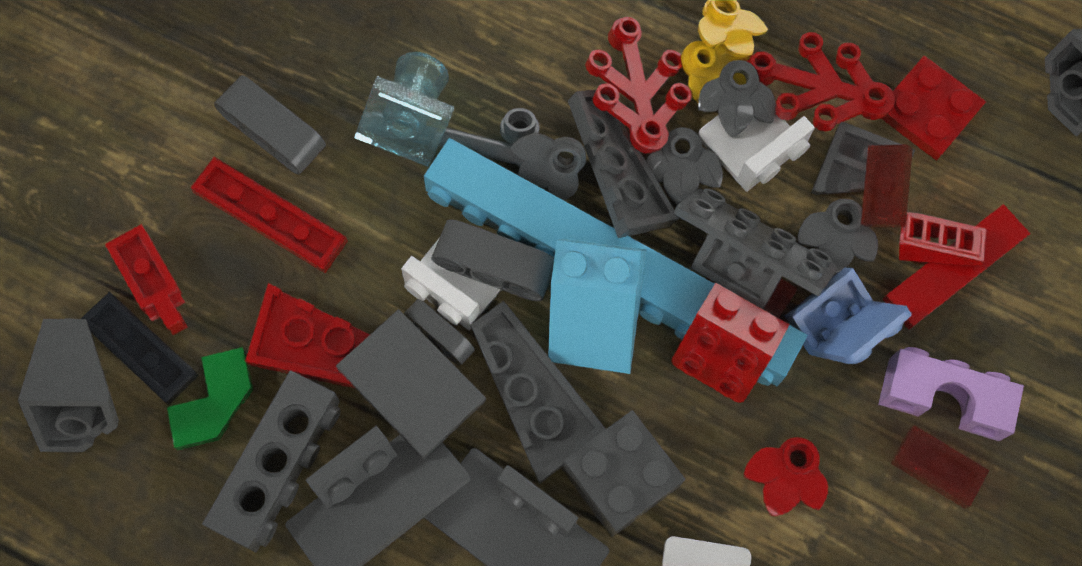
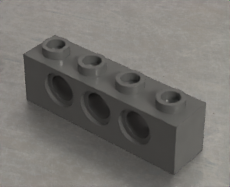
[202,370,341,553]

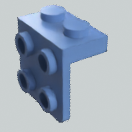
[785,267,911,364]

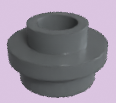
[500,108,539,144]

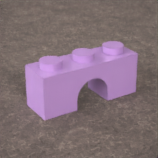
[878,347,1024,441]

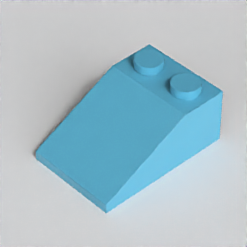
[548,239,647,374]

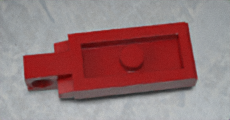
[105,224,188,336]

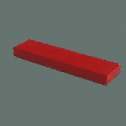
[191,157,348,273]
[882,204,1031,330]

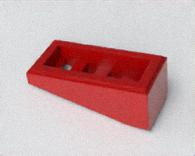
[899,212,986,266]

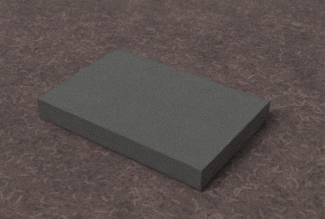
[336,309,486,459]

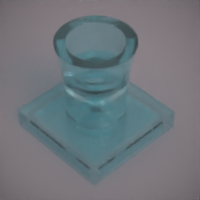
[354,52,454,167]

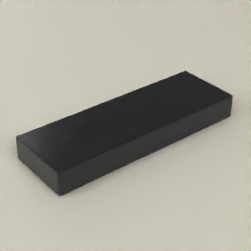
[81,292,199,405]

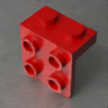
[672,283,790,403]

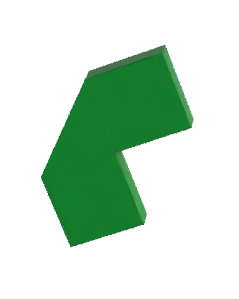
[167,347,253,450]

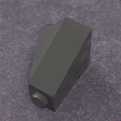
[1045,29,1082,137]
[18,318,119,452]

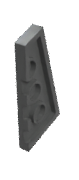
[568,89,679,238]
[471,301,606,484]

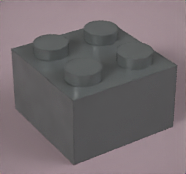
[561,410,686,537]

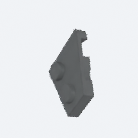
[811,122,915,195]

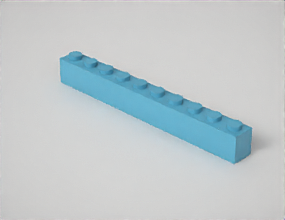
[424,138,808,387]

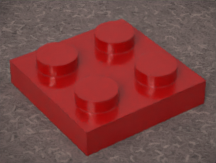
[881,55,986,161]

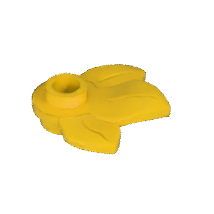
[698,0,768,58]
[681,41,748,103]

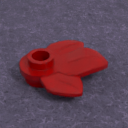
[743,437,828,517]

